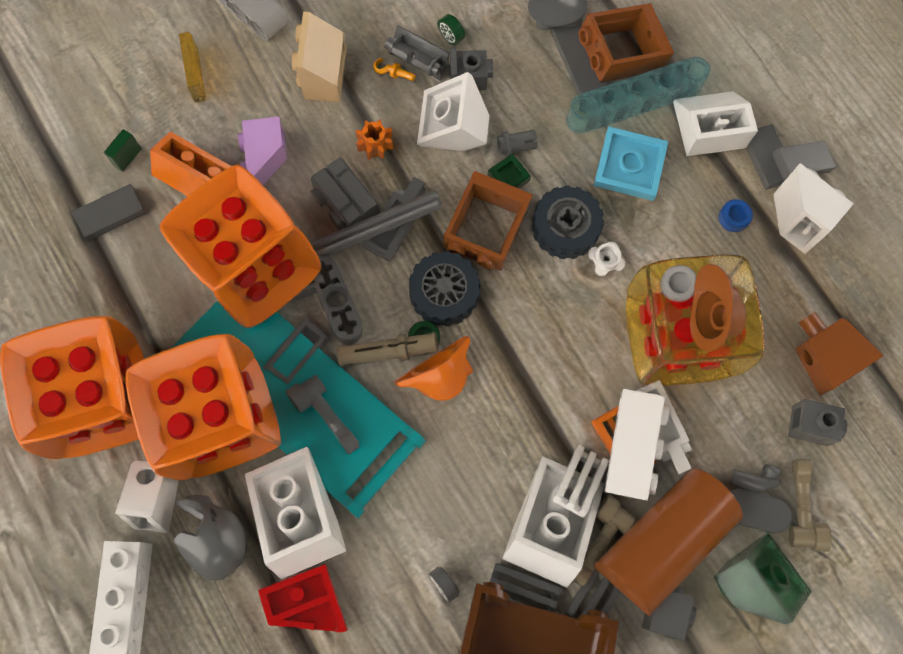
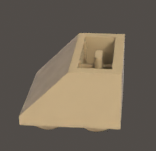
[292,12,347,102]

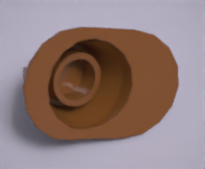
[690,264,747,352]

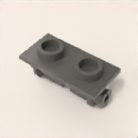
[384,25,450,80]

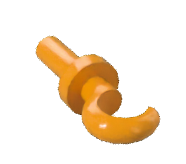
[373,58,416,81]

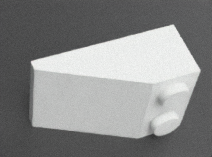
[245,447,346,579]
[502,456,605,587]

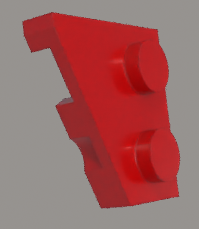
[257,564,348,633]

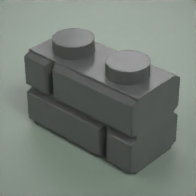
[310,157,380,230]

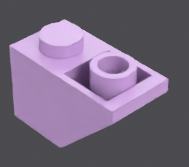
[238,116,287,185]

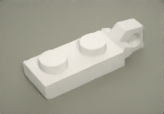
[636,380,692,475]

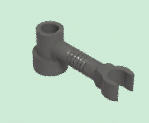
[285,375,360,455]

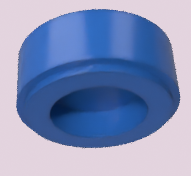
[719,199,753,232]

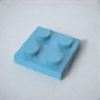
[593,126,668,201]

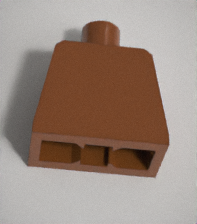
[796,312,883,396]

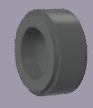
[428,566,460,603]

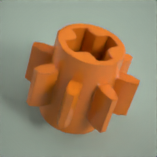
[355,119,393,160]

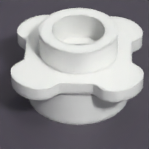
[588,242,625,276]

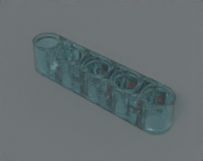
[566,57,711,134]

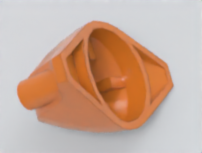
[394,336,473,401]

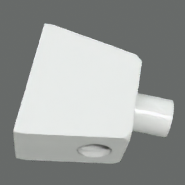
[115,460,179,533]

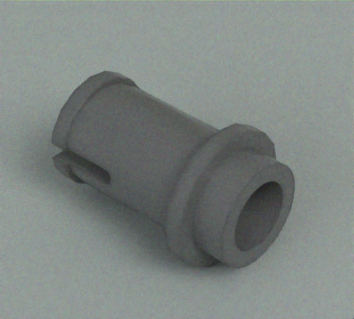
[497,129,538,156]

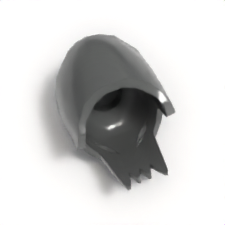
[174,495,247,581]

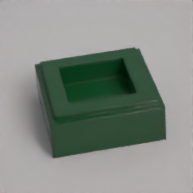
[104,129,142,172]
[487,153,531,189]

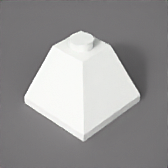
[417,72,490,151]

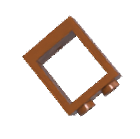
[578,3,674,83]
[443,171,533,271]

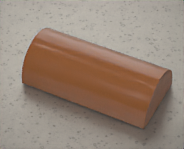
[595,468,743,616]

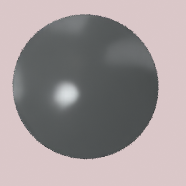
[528,0,587,30]

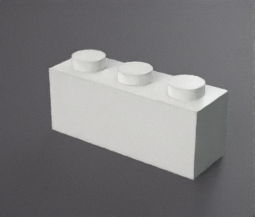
[604,389,669,501]

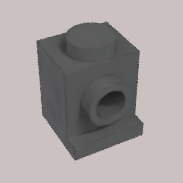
[450,47,493,90]

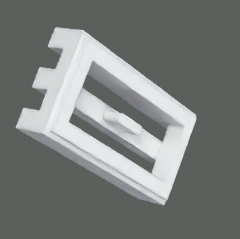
[552,445,609,518]

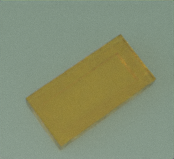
[179,32,206,103]

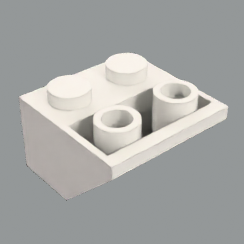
[673,91,758,156]
[773,163,854,254]

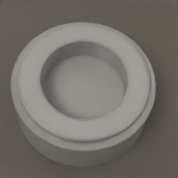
[661,265,697,302]

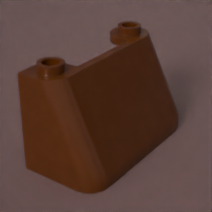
[458,582,619,654]

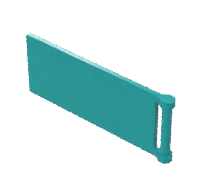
[172,300,426,519]

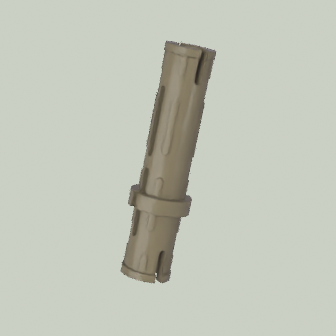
[337,332,438,367]

